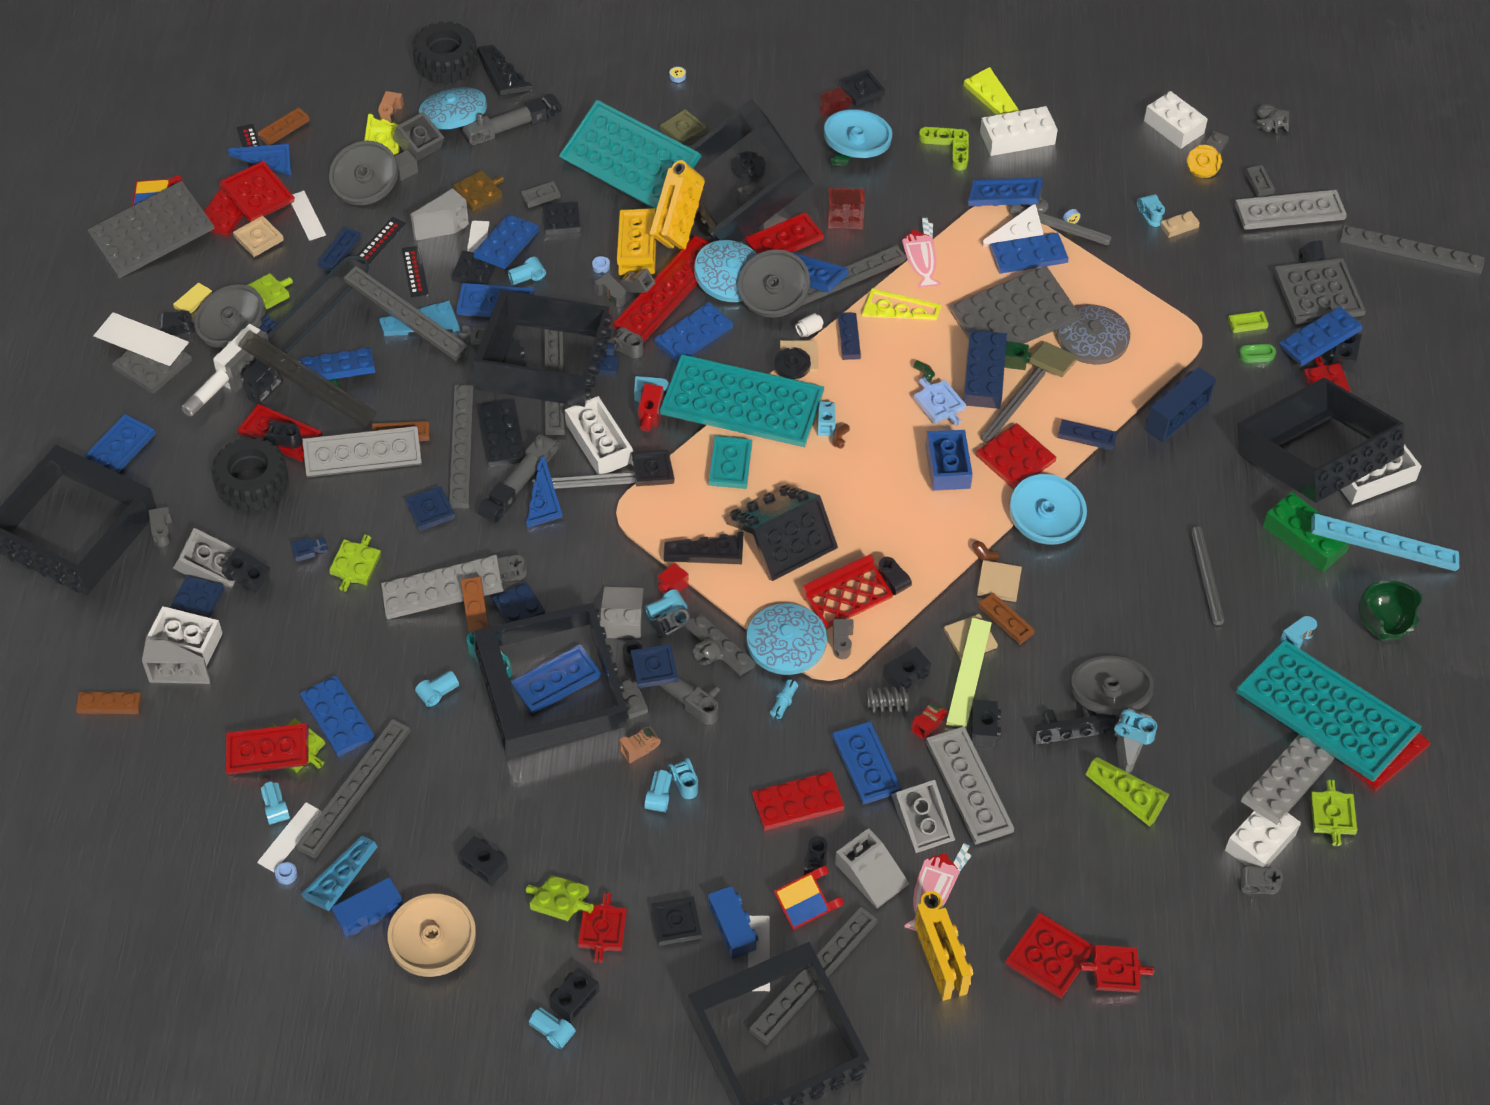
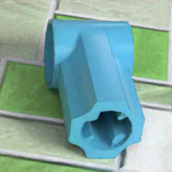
[507,257,546,285]
[645,589,687,620]
[415,671,459,707]
[645,770,672,813]
[261,781,290,825]
[529,1007,576,1049]

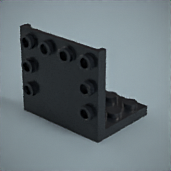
[724,484,838,581]

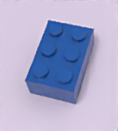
[926,430,973,491]

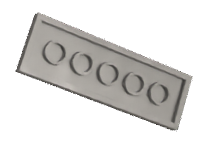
[1235,190,1347,230]
[303,426,422,478]
[381,555,504,619]
[926,726,1014,845]
[1241,734,1335,825]

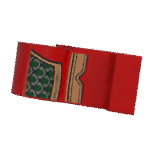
[911,701,948,741]

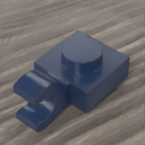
[259,314,277,333]
[599,343,619,376]
[291,537,328,562]

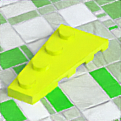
[964,67,1019,115]
[862,289,941,320]

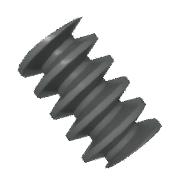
[866,686,909,713]

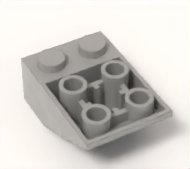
[835,828,909,908]

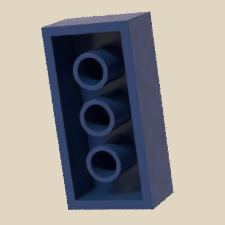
[963,330,1007,409]
[1145,367,1216,443]

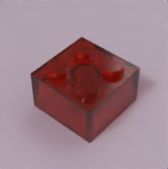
[828,188,865,229]

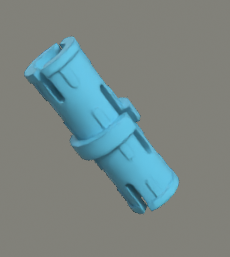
[770,679,798,719]

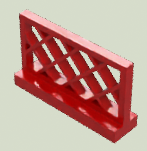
[800,554,893,629]

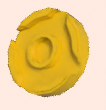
[1187,145,1222,178]

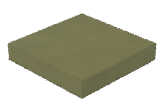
[660,109,708,146]
[1029,342,1078,377]

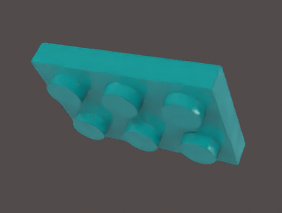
[709,436,753,489]

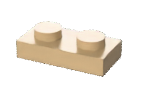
[1160,211,1200,238]

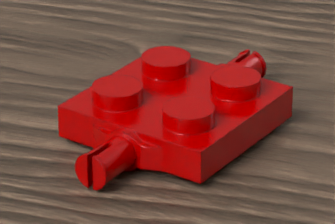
[1303,357,1351,392]
[578,892,627,963]
[1079,945,1154,993]

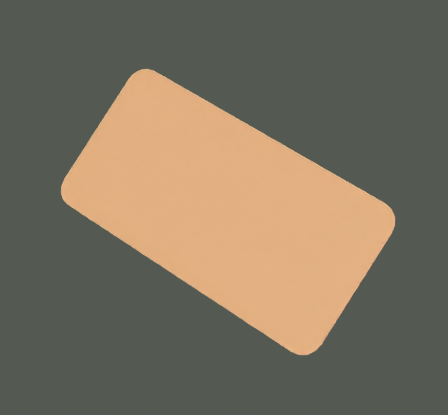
[616,205,1202,681]

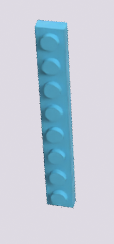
[1311,513,1459,571]

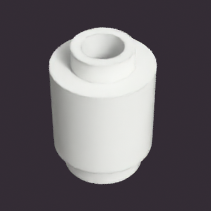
[795,313,823,337]

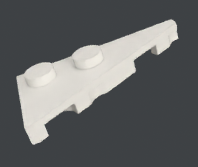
[982,204,1044,247]

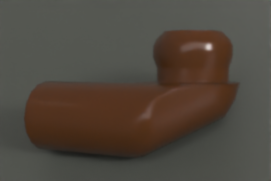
[832,423,850,449]
[972,540,999,561]

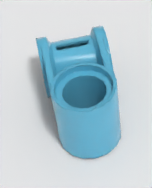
[1137,194,1165,227]
[1114,709,1157,745]
[668,757,698,799]

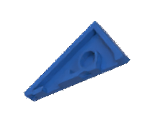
[228,144,291,175]
[526,456,563,528]

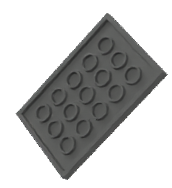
[87,181,214,279]
[949,266,1081,345]

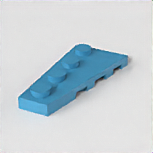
[379,301,460,336]
[301,836,378,911]

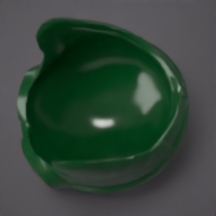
[1358,580,1422,642]

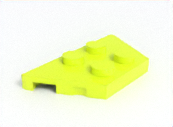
[365,114,400,156]

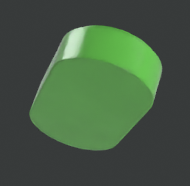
[1239,344,1276,363]

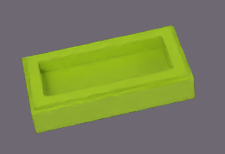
[1227,311,1269,333]

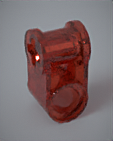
[820,87,852,116]

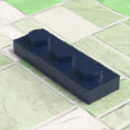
[318,227,361,272]
[838,313,861,360]
[1058,419,1117,451]

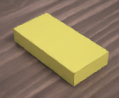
[173,282,212,313]

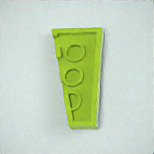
[1085,757,1170,827]

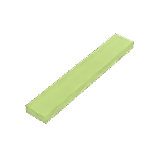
[946,618,992,728]

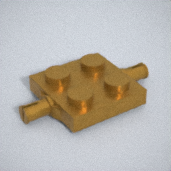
[453,170,504,212]

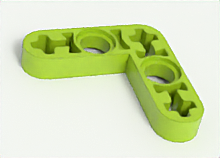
[919,127,969,170]

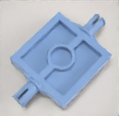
[914,377,966,426]

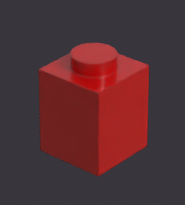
[658,563,689,594]

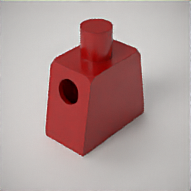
[638,383,664,432]

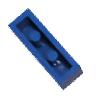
[331,877,403,937]
[708,886,759,959]

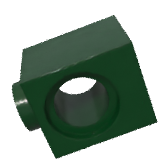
[1004,342,1032,370]

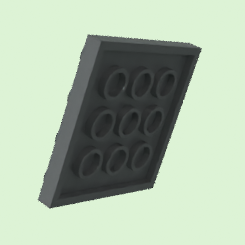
[1274,258,1366,324]

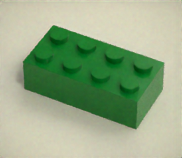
[1263,492,1350,572]

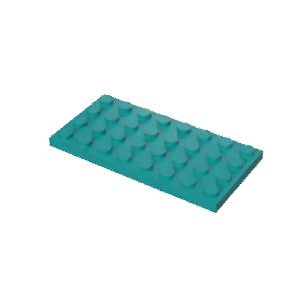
[559,100,701,210]
[660,354,824,448]
[1236,640,1422,782]

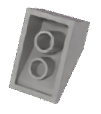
[411,189,469,241]
[173,528,241,588]
[600,587,644,639]
[142,639,211,684]
[1114,708,1152,774]
[891,780,955,853]

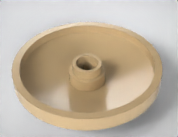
[388,894,476,977]

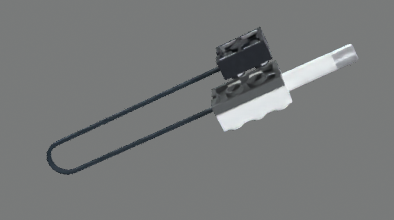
[182,255,369,416]

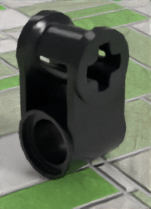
[1298,240,1325,263]
[158,310,195,336]
[263,421,303,449]
[878,557,912,596]
[650,605,690,638]
[803,836,828,879]

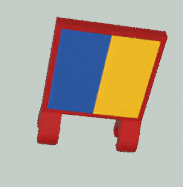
[132,175,184,206]
[773,866,844,930]

